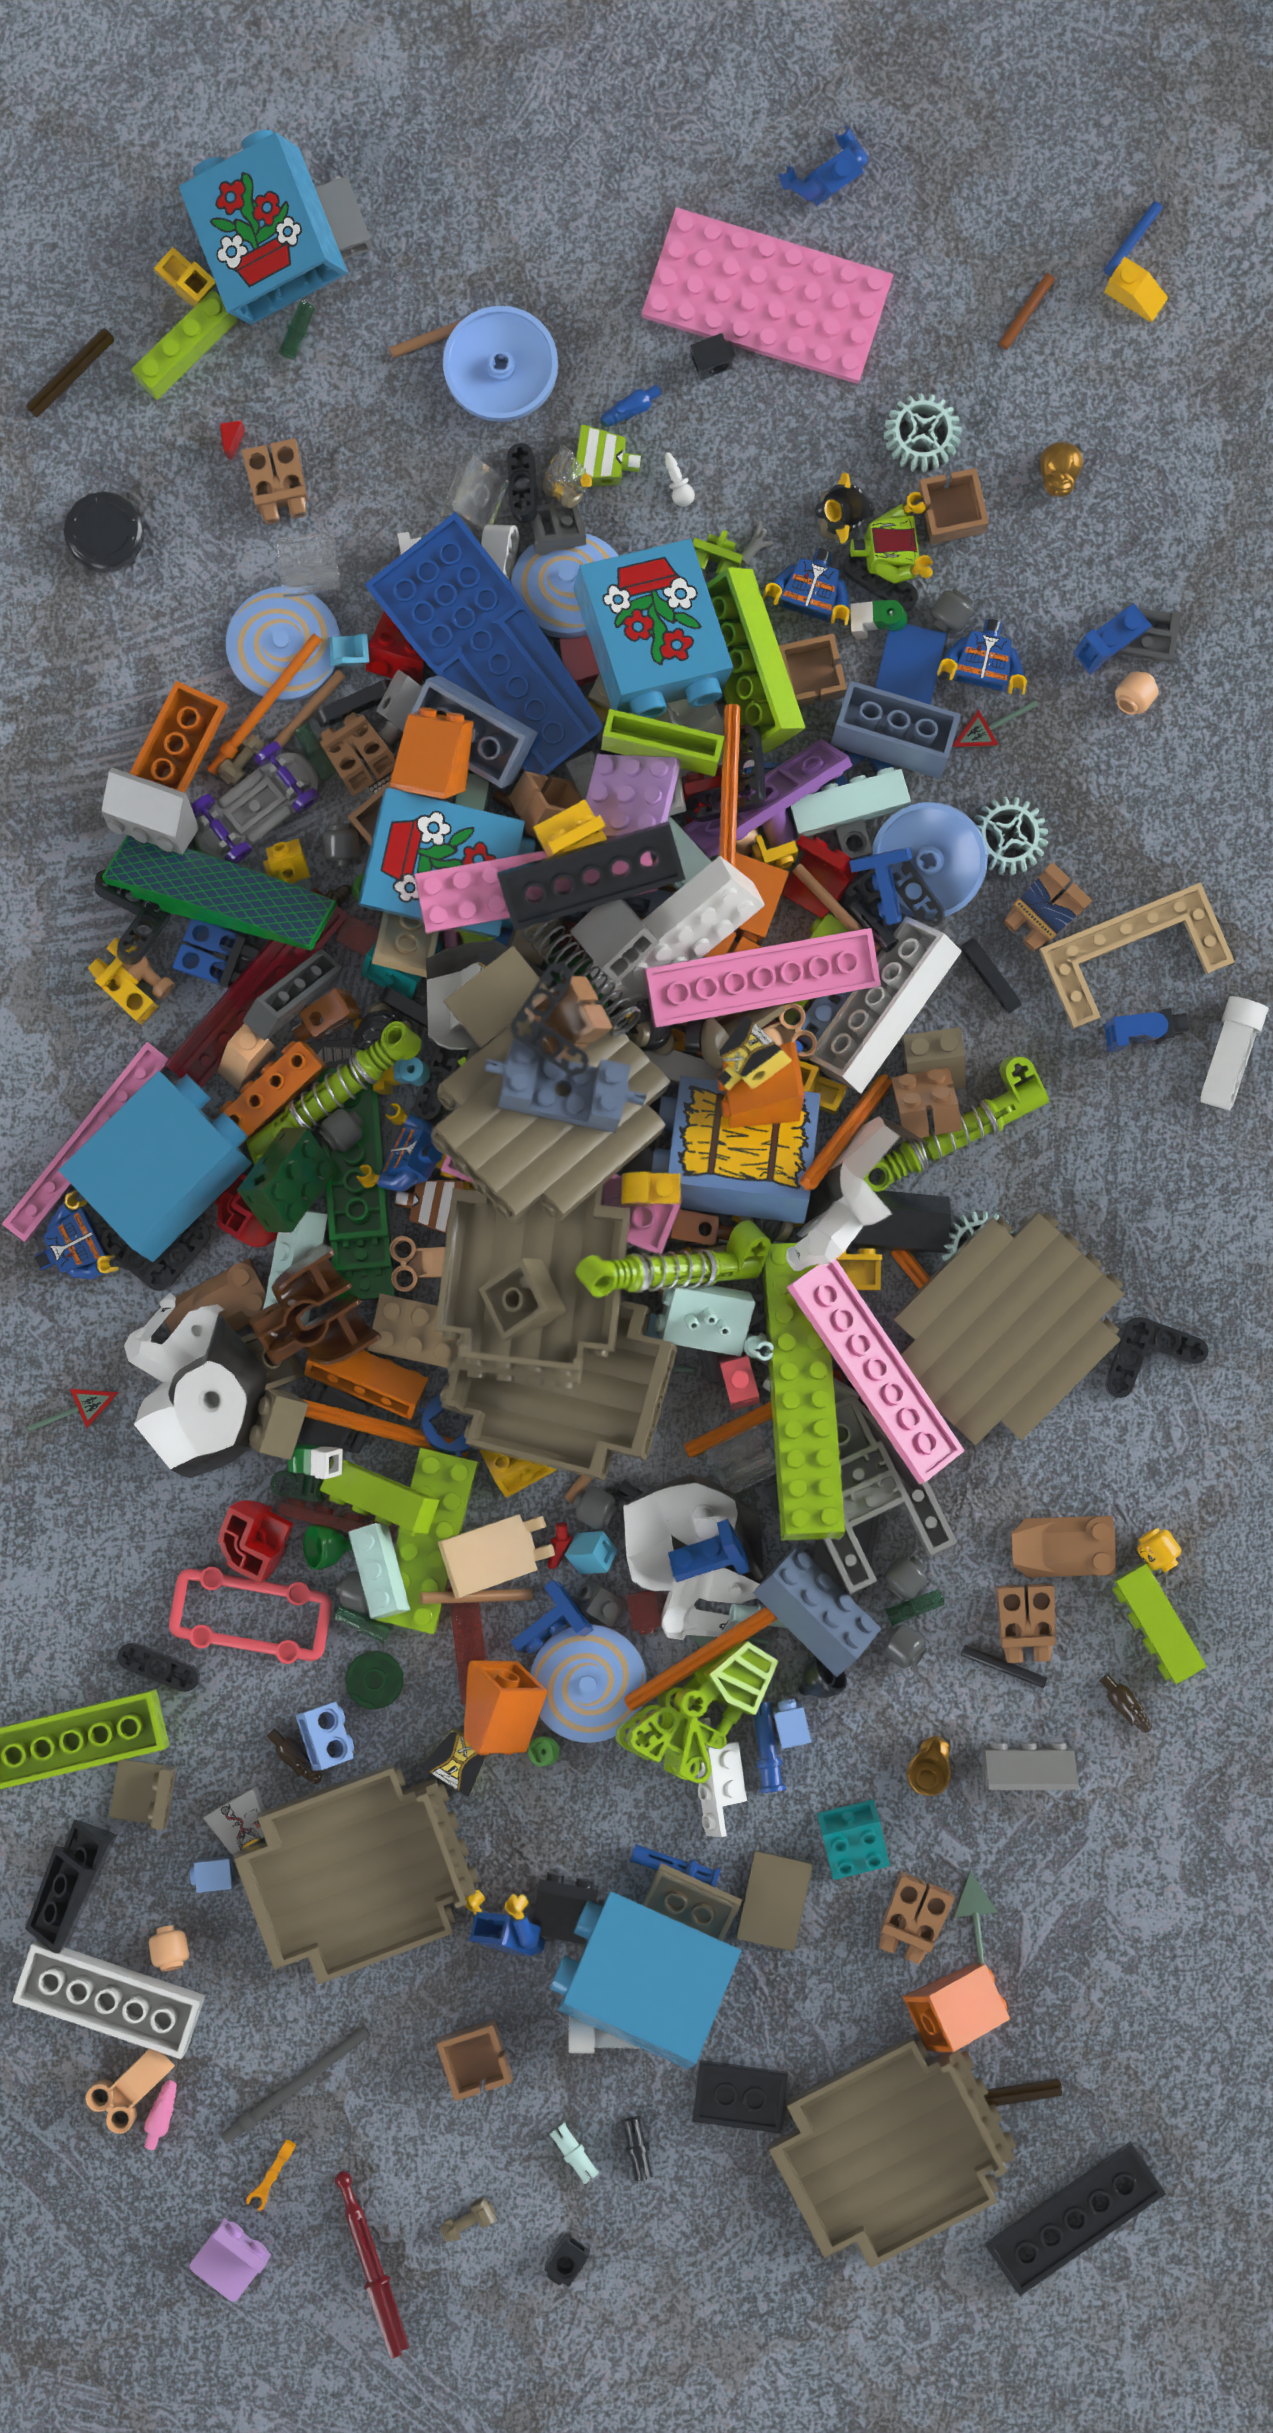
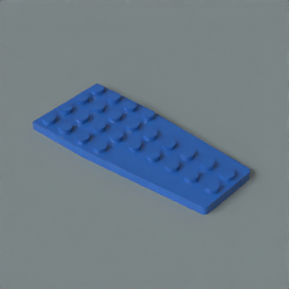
[364,512,603,776]

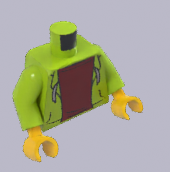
[850,492,933,584]

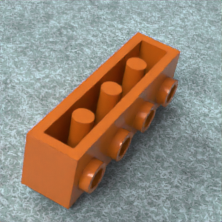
[215,1041,328,1145]
[304,1349,429,1420]

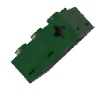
[237,1128,336,1233]

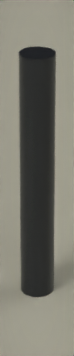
[961,1645,1047,1688]

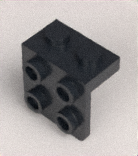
[532,1872,599,1944]

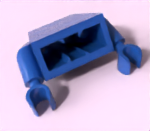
[778,126,868,207]

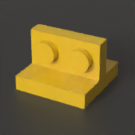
[533,800,607,881]

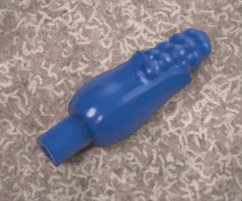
[600,385,662,427]

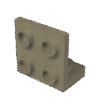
[110,1759,177,1830]

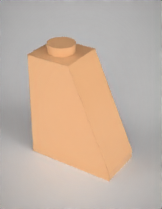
[217,1023,278,1091]

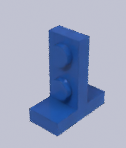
[1073,603,1152,675]
[849,847,913,925]
[668,1519,750,1582]
[511,1580,594,1653]

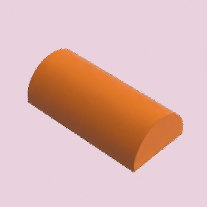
[129,681,229,793]

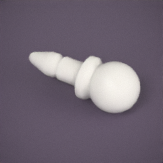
[665,452,695,507]

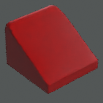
[220,421,245,460]

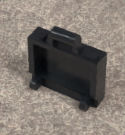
[296,1380,370,1463]

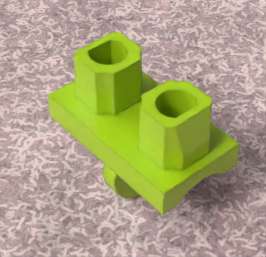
[692,529,743,576]

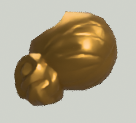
[1040,442,1083,497]
[906,1735,951,1796]

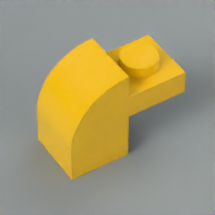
[154,247,216,307]
[799,1060,847,1115]
[621,1172,681,1206]

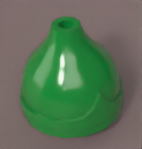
[303,1525,352,1570]

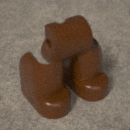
[250,1243,382,1365]

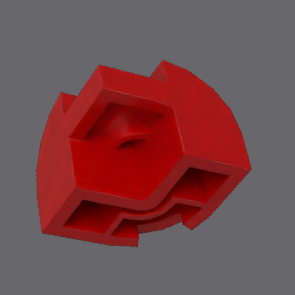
[215,1173,278,1248]
[217,1500,294,1584]

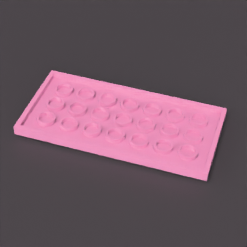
[641,207,894,384]

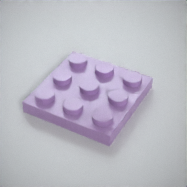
[586,754,681,839]

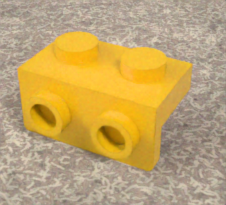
[751,834,798,870]
[836,1249,882,1291]

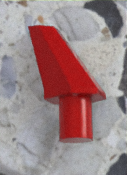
[547,1522,573,1569]

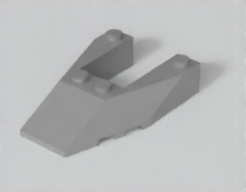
[823,1395,957,1595]

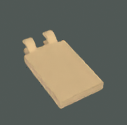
[438,1514,555,1599]

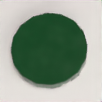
[345,1650,404,1710]

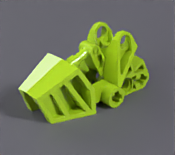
[615,1641,778,1783]

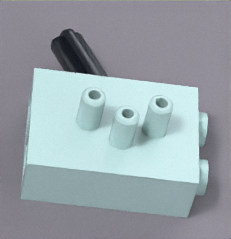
[655,1283,755,1383]

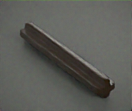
[26,328,115,417]
[984,2079,1062,2106]

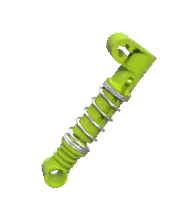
[246,1021,422,1165]
[863,1055,1049,1192]
[576,1220,771,1297]

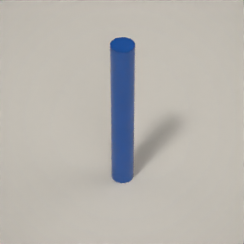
[1103,201,1163,276]

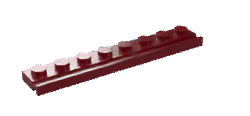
[165,887,349,1088]

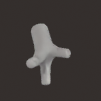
[741,520,774,565]

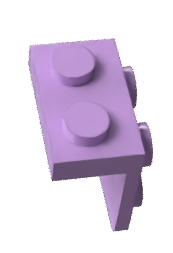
[190,2218,271,2302]

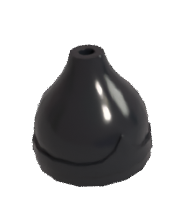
[798,1656,847,1698]

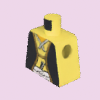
[717,1015,792,1090]
[421,1728,486,1797]

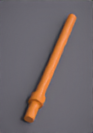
[207,633,323,776]

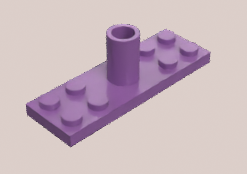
[681,739,852,858]

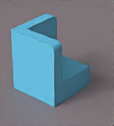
[328,633,369,667]
[565,1531,618,1574]

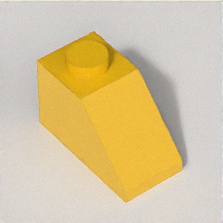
[1104,256,1168,323]

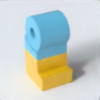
[373,1057,431,1095]

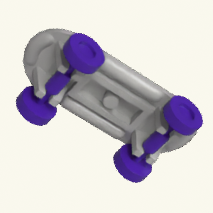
[191,741,320,864]

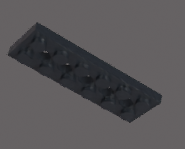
[497,821,686,931]
[984,2141,1166,2296]

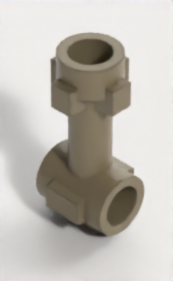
[217,734,265,786]
[439,2197,496,2242]

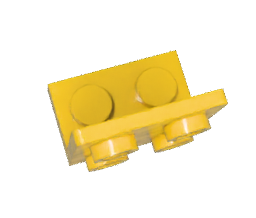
[479,1449,557,1498]

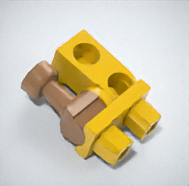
[88,937,175,1025]

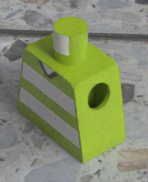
[573,424,641,487]

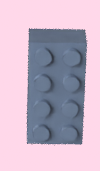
[403,675,538,788]
[830,680,961,779]
[753,1545,881,1677]

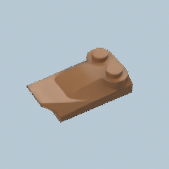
[164,1258,267,1334]
[1011,1515,1116,1577]

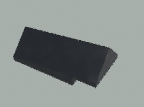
[850,1190,951,1253]
[25,1820,117,1954]

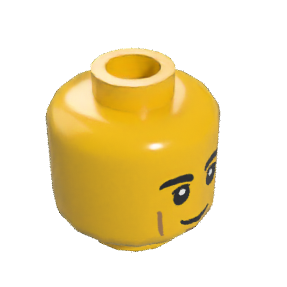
[1137,1527,1181,1573]

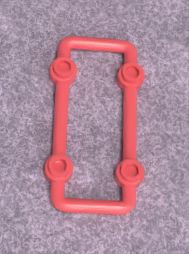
[169,1566,332,1664]

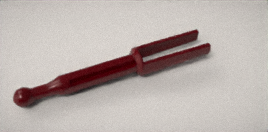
[335,2171,409,2359]

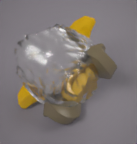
[541,445,592,508]

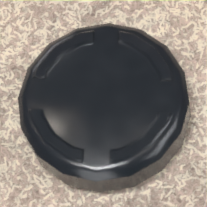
[63,491,145,573]

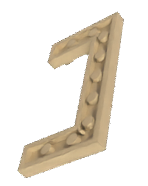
[1039,882,1235,1029]

